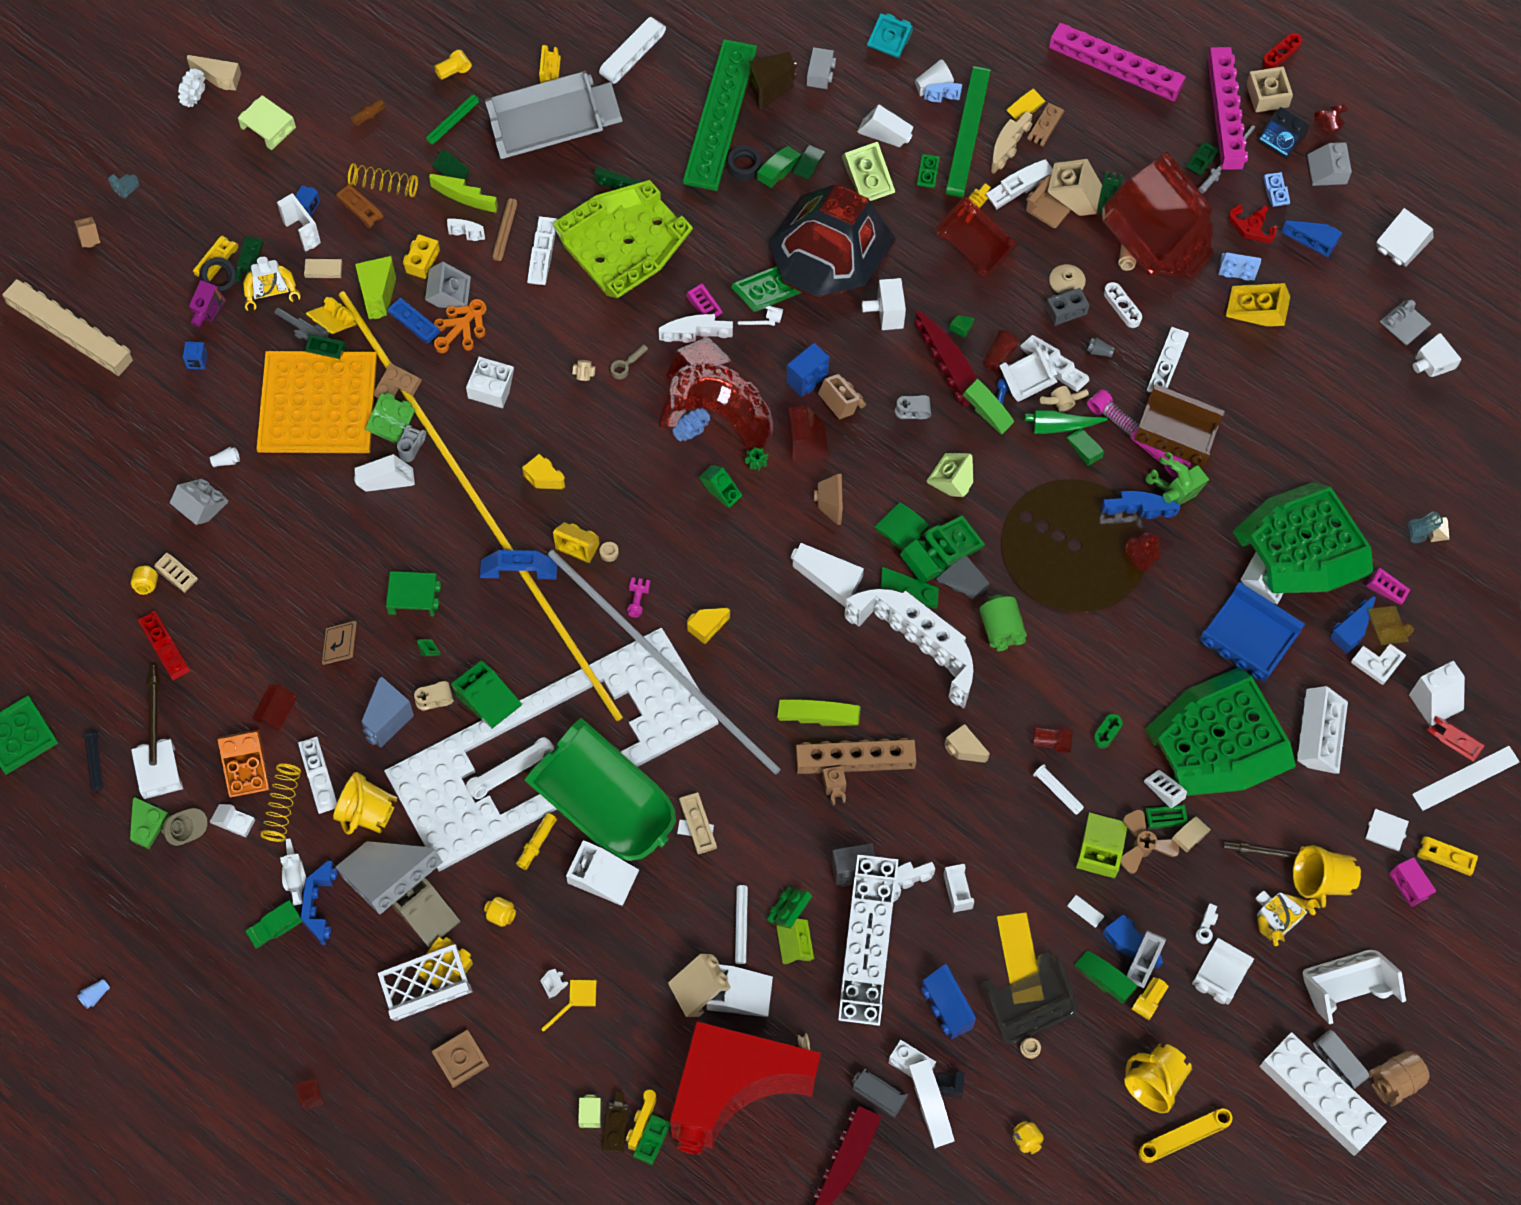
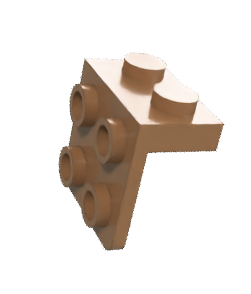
[1026,175,1071,228]

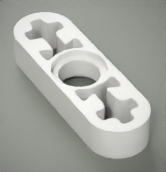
[1104,282,1142,328]

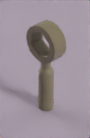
[610,344,648,380]

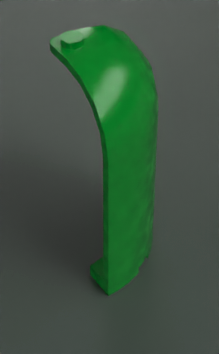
[525,718,676,861]

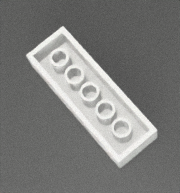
[1259,1032,1387,1156]

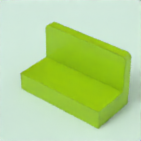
[777,919,814,964]

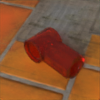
[1033,728,1073,753]

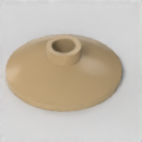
[1049,264,1085,294]

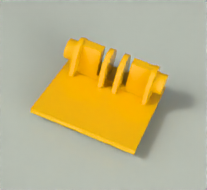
[306,297,357,334]

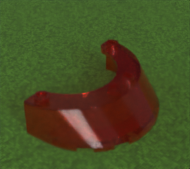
[659,362,774,450]

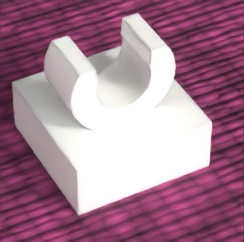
[540,969,568,998]

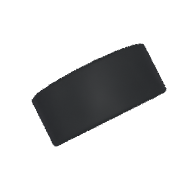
[728,146,761,181]
[199,257,236,293]

